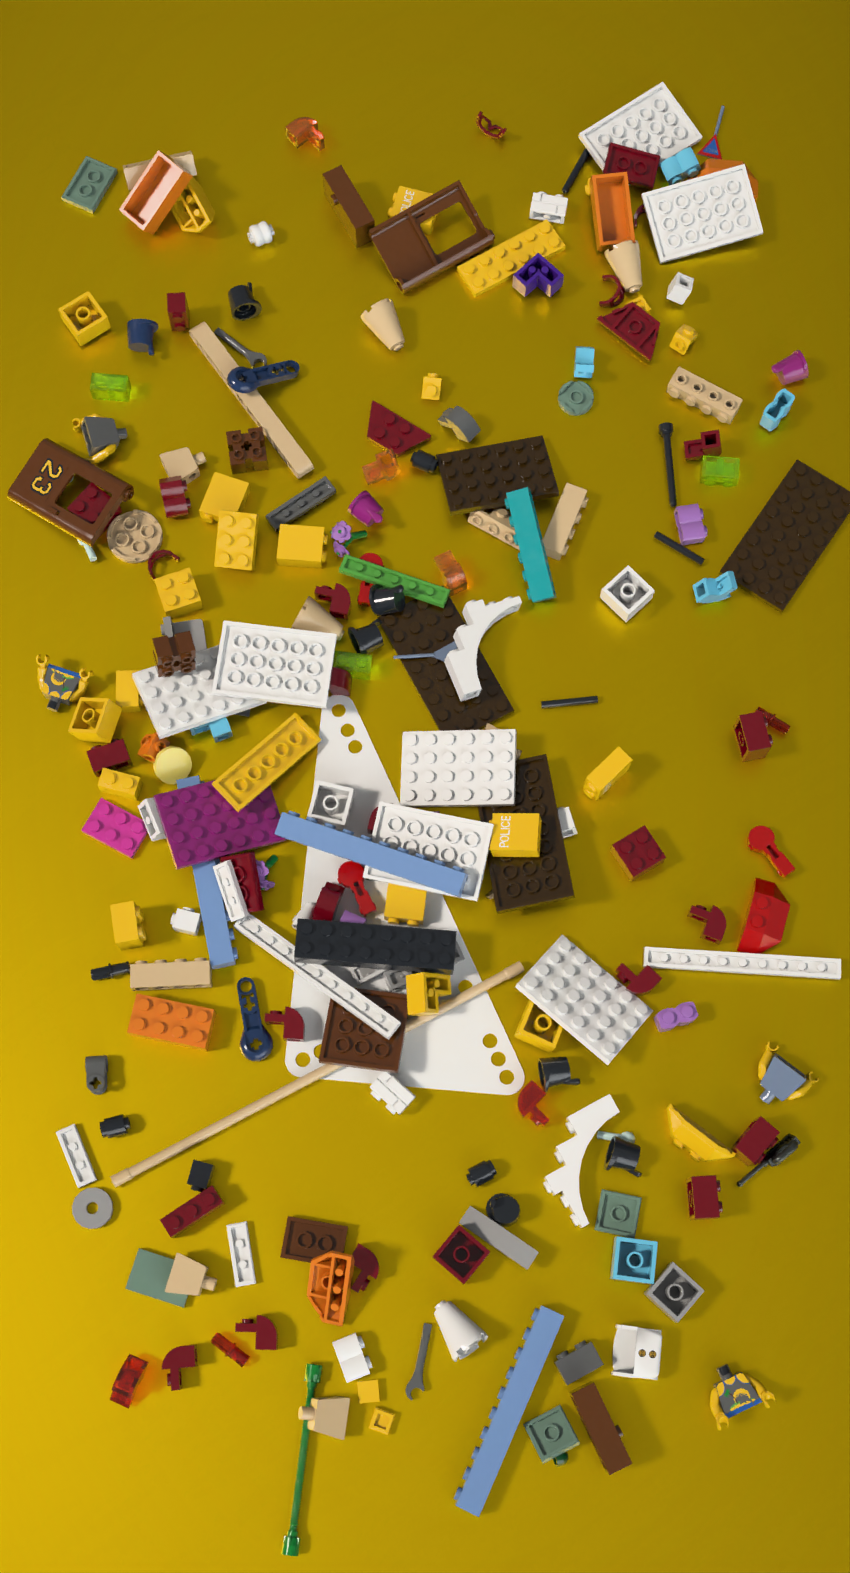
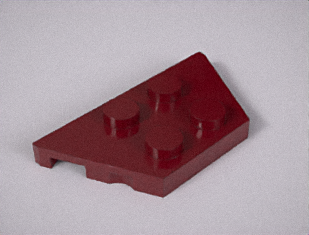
[597,302,660,362]
[367,400,431,458]

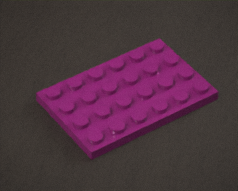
[153,780,287,870]

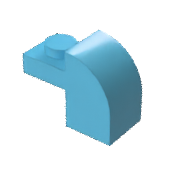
[574,346,595,378]
[692,571,738,603]
[190,717,233,743]

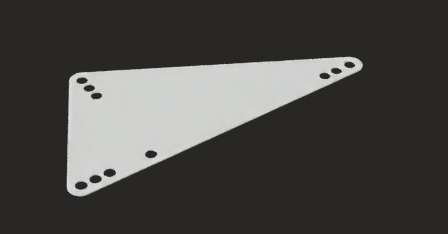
[285,695,525,1095]

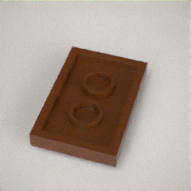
[280,1216,348,1263]

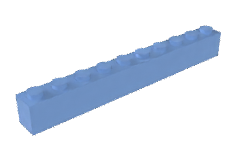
[176,775,238,970]
[274,811,468,897]
[453,1305,564,1517]

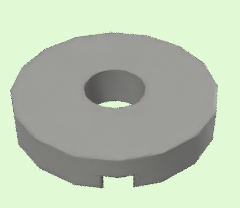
[72,1187,113,1229]

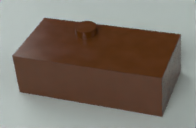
[322,165,375,248]
[568,1381,633,1475]

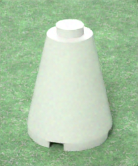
[434,1300,488,1362]

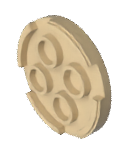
[107,510,163,563]

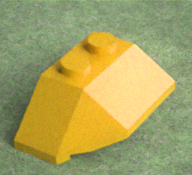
[171,166,215,233]
[666,1104,737,1162]

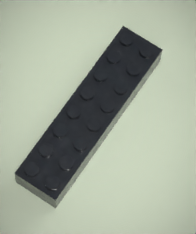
[294,918,457,975]

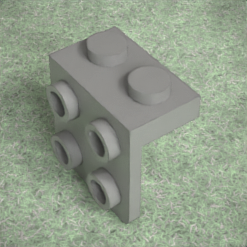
[160,616,207,652]

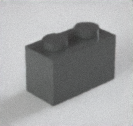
[554,1340,604,1385]

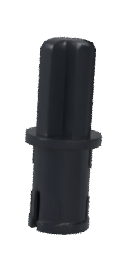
[91,961,130,981]

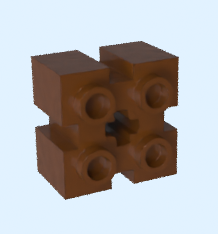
[226,427,269,474]
[152,631,196,677]

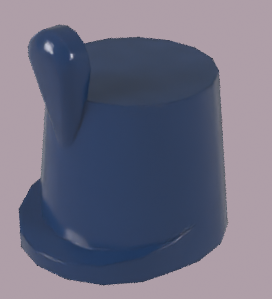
[127,319,158,356]

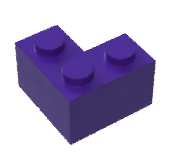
[512,253,564,297]

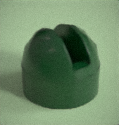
[553,1452,568,1467]

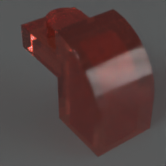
[517,1080,549,1127]
[110,1354,148,1408]

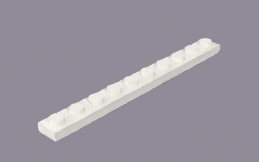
[233,912,401,1040]
[643,947,841,980]

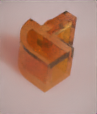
[285,117,325,152]
[362,448,400,485]
[434,550,467,597]

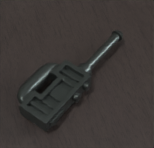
[737,1133,801,1187]

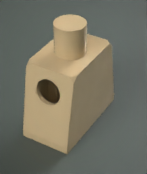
[159,447,206,484]
[165,1253,217,1296]
[298,1396,350,1440]

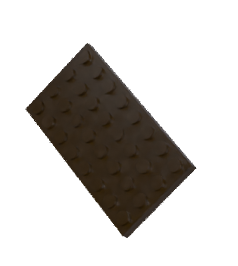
[719,460,850,613]
[377,585,514,731]
[478,754,575,914]

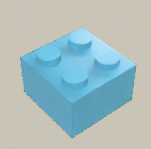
[610,1236,658,1284]

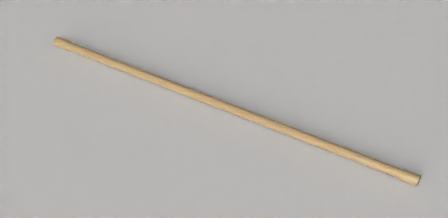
[111,961,525,1187]

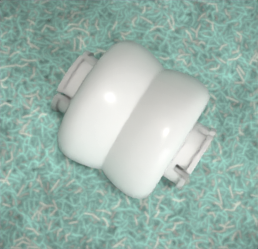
[247,221,274,247]

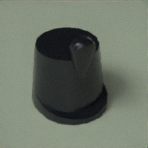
[228,282,262,321]
[369,584,405,616]
[348,619,384,657]
[538,1057,580,1093]
[604,1136,642,1177]
[486,1193,521,1227]

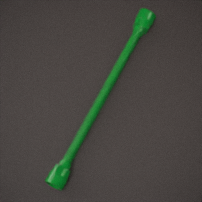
[281,1363,323,1556]

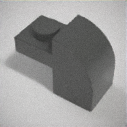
[438,406,481,443]

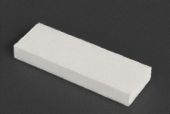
[213,860,249,922]
[56,1124,98,1188]
[226,1221,257,1287]

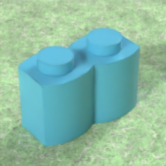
[659,147,701,186]
[760,388,795,431]

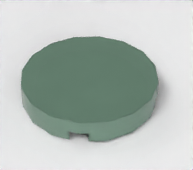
[558,381,594,416]

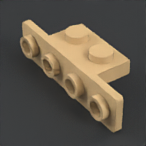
[467,507,520,550]

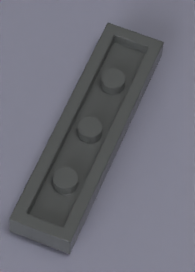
[265,476,336,532]

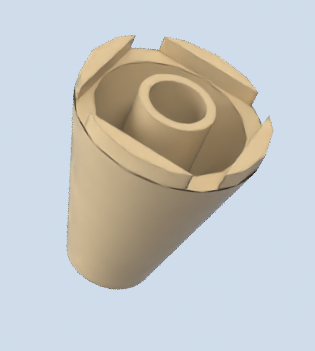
[604,240,642,293]
[360,298,405,351]
[291,596,345,641]

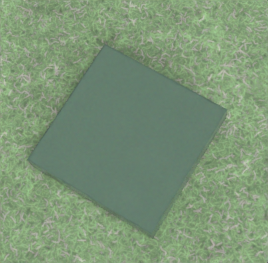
[594,1189,642,1239]
[523,1405,580,1464]

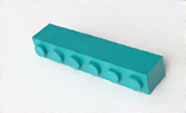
[504,487,557,603]

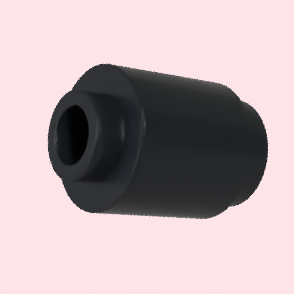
[410,450,439,473]
[100,1114,131,1138]
[466,1160,497,1187]

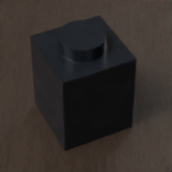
[187,1160,215,1192]

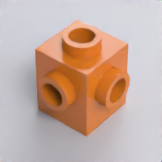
[137,732,171,763]

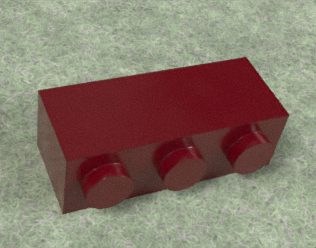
[160,1185,225,1238]

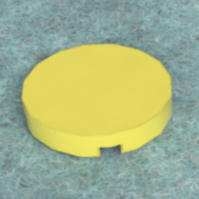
[153,746,192,784]

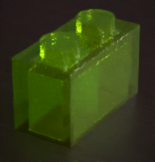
[90,373,131,402]
[700,455,740,487]
[333,651,373,680]

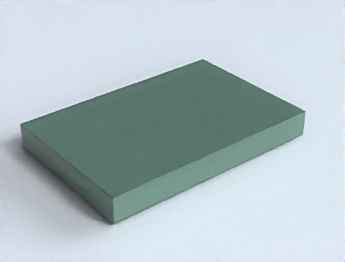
[61,156,118,214]
[125,1248,188,1308]

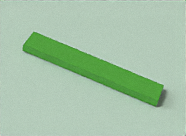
[339,554,450,608]

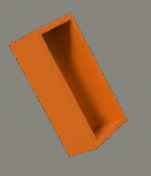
[119,150,193,235]
[589,172,635,252]
[127,994,217,1052]

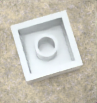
[600,565,655,622]
[307,780,355,830]

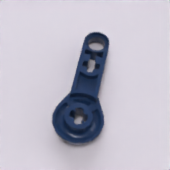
[227,360,300,393]
[237,977,273,1061]

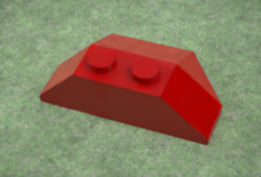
[737,878,790,954]

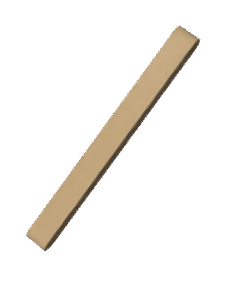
[189,321,314,479]

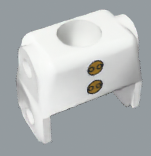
[611,1324,662,1380]

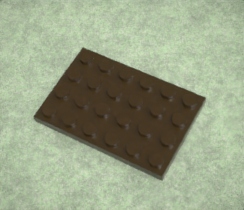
[436,435,559,516]

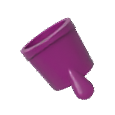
[771,350,809,385]
[348,490,384,527]

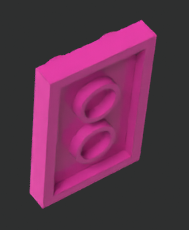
[81,798,148,859]

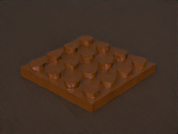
[319,988,408,1073]

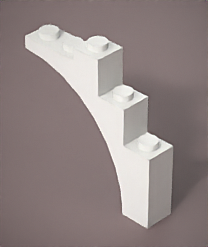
[444,596,522,701]
[543,1094,620,1228]

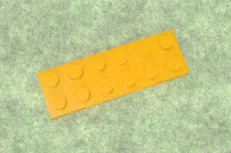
[457,219,566,297]
[212,712,321,812]

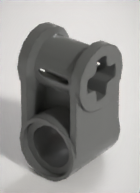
[85,1055,108,1095]

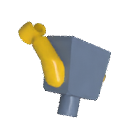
[758,1041,820,1104]

